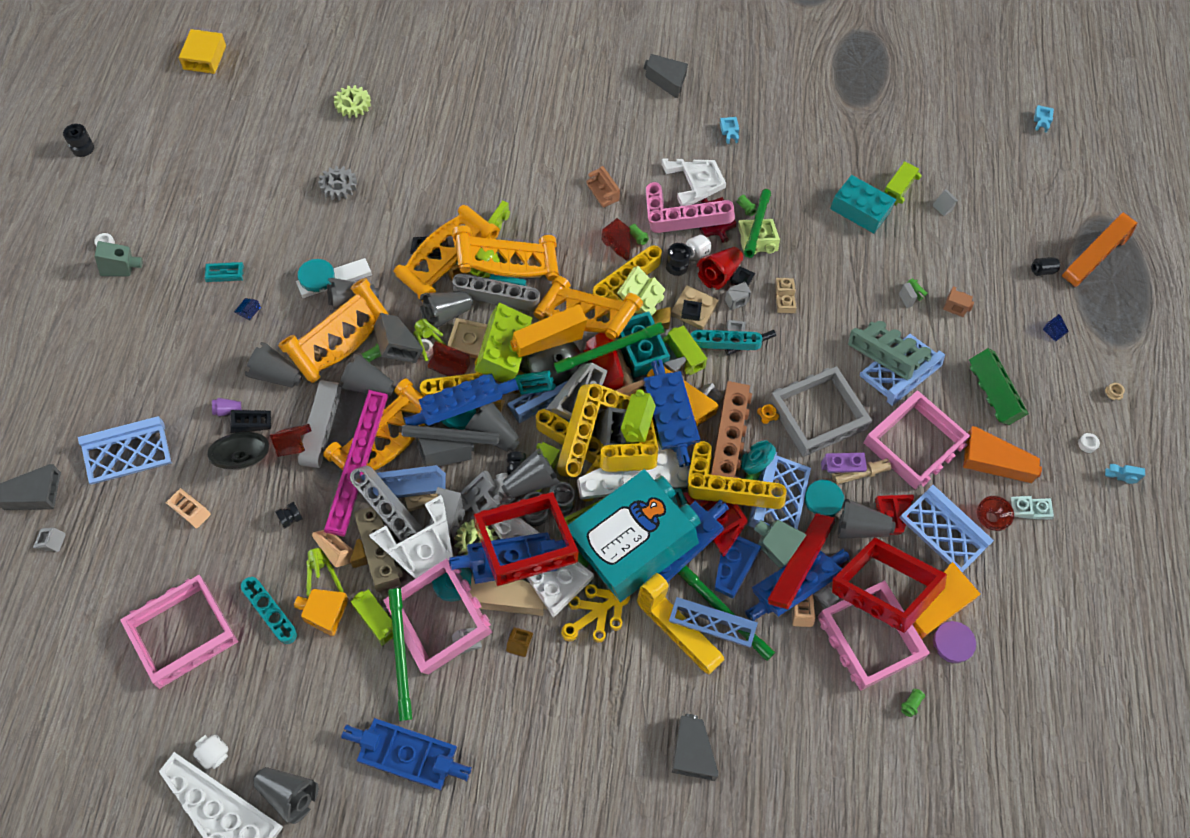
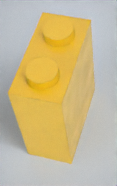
[179,29,226,74]

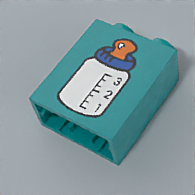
[567,469,701,602]

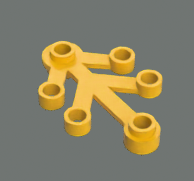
[561,584,630,643]

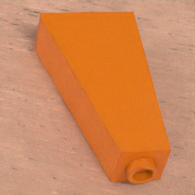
[963,426,1042,483]

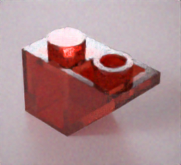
[602,218,630,261]

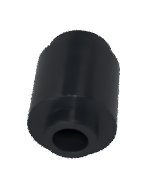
[1031,257,1060,276]

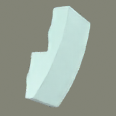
[1011,496,1054,519]

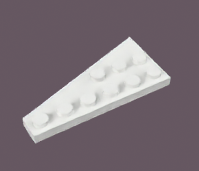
[577,441,690,499]
[491,505,594,618]
[159,752,283,838]

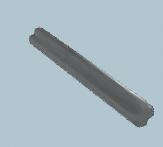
[401,425,500,445]

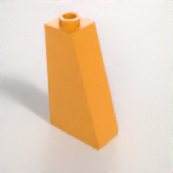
[510,304,587,357]
[647,367,719,426]
[912,562,981,639]

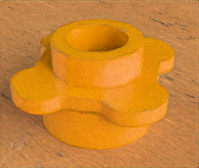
[757,404,779,424]

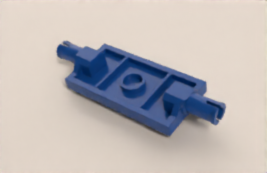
[643,359,700,467]
[404,373,519,426]
[639,500,729,589]
[449,532,567,584]
[745,549,850,621]
[341,718,472,791]

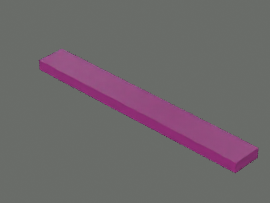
[324,390,388,537]

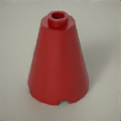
[697,247,743,290]

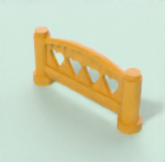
[394,205,500,302]
[453,225,559,281]
[534,275,643,340]
[278,278,388,383]
[323,378,425,471]

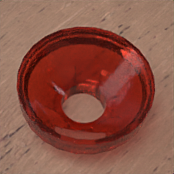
[977,496,1014,531]

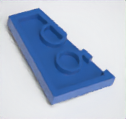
[715,536,761,599]

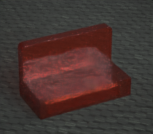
[427,341,471,376]
[270,424,312,457]

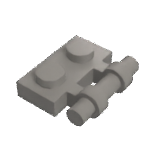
[460,471,504,519]

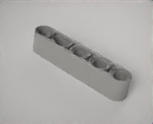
[453,274,540,311]
[298,380,341,468]
[350,466,423,542]

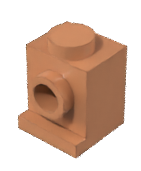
[943,286,974,317]

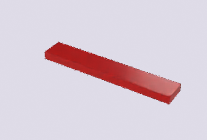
[768,513,835,610]

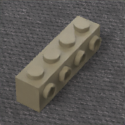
[354,507,403,592]

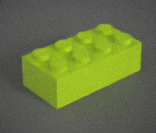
[474,302,532,383]

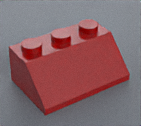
[583,332,624,397]

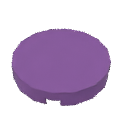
[933,621,976,663]

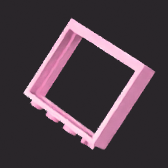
[863,390,970,490]
[383,558,492,675]
[120,575,238,689]
[818,581,930,691]

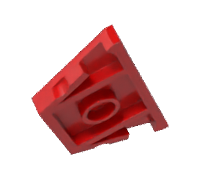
[683,492,748,556]

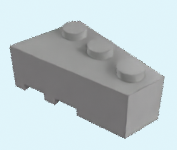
[546,363,607,421]
[426,487,465,550]

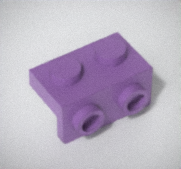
[821,453,867,473]

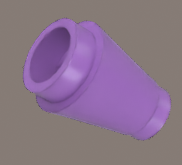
[212,398,241,417]

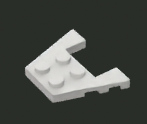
[662,159,726,206]
[369,495,454,579]

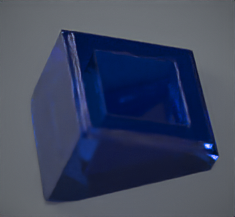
[234,298,261,321]
[1043,314,1069,341]

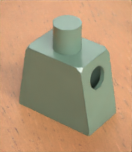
[95,241,143,276]
[754,520,806,568]

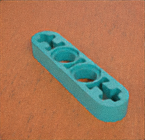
[691,330,763,350]
[241,577,297,644]

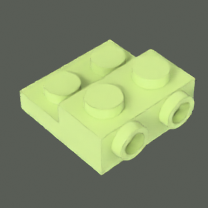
[738,219,780,254]
[617,266,665,316]

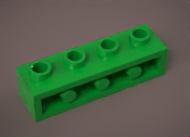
[969,348,1029,425]

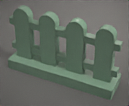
[848,321,932,381]

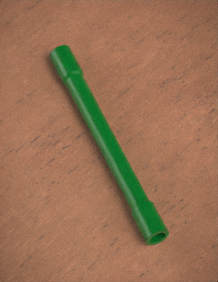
[744,189,771,258]
[553,322,665,374]
[677,565,776,661]
[388,588,412,721]

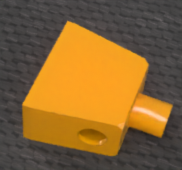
[294,589,349,637]

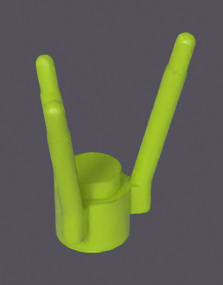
[413,319,447,361]
[306,548,344,597]

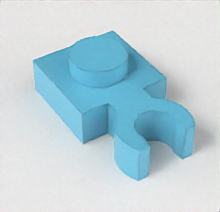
[1034,105,1054,132]
[719,117,740,144]
[1105,464,1145,484]

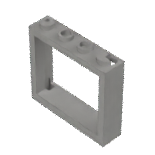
[769,366,872,457]

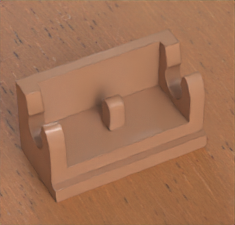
[586,166,620,208]

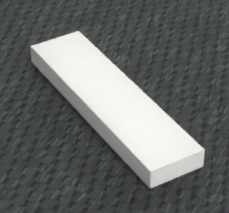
[296,258,372,298]

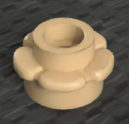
[1105,383,1125,400]

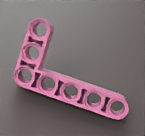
[646,182,735,233]

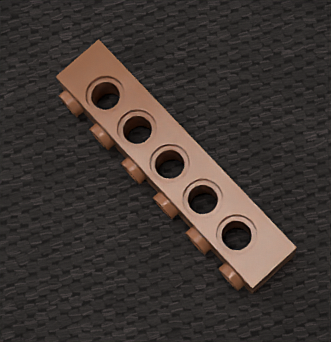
[710,381,752,489]

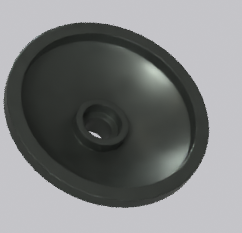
[527,342,583,387]
[207,432,270,470]

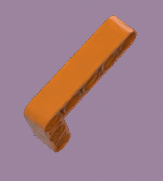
[1062,212,1138,287]

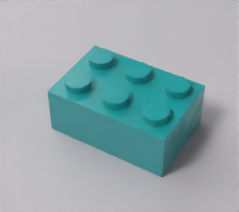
[830,174,896,234]
[616,311,670,378]

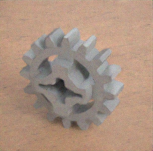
[318,166,357,201]

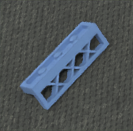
[507,381,568,423]
[361,465,446,498]
[669,597,758,648]

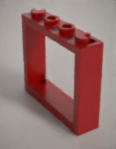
[474,492,578,586]
[832,537,947,633]

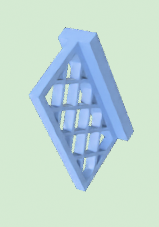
[860,334,945,406]
[78,416,172,485]
[747,452,811,530]
[899,485,994,572]

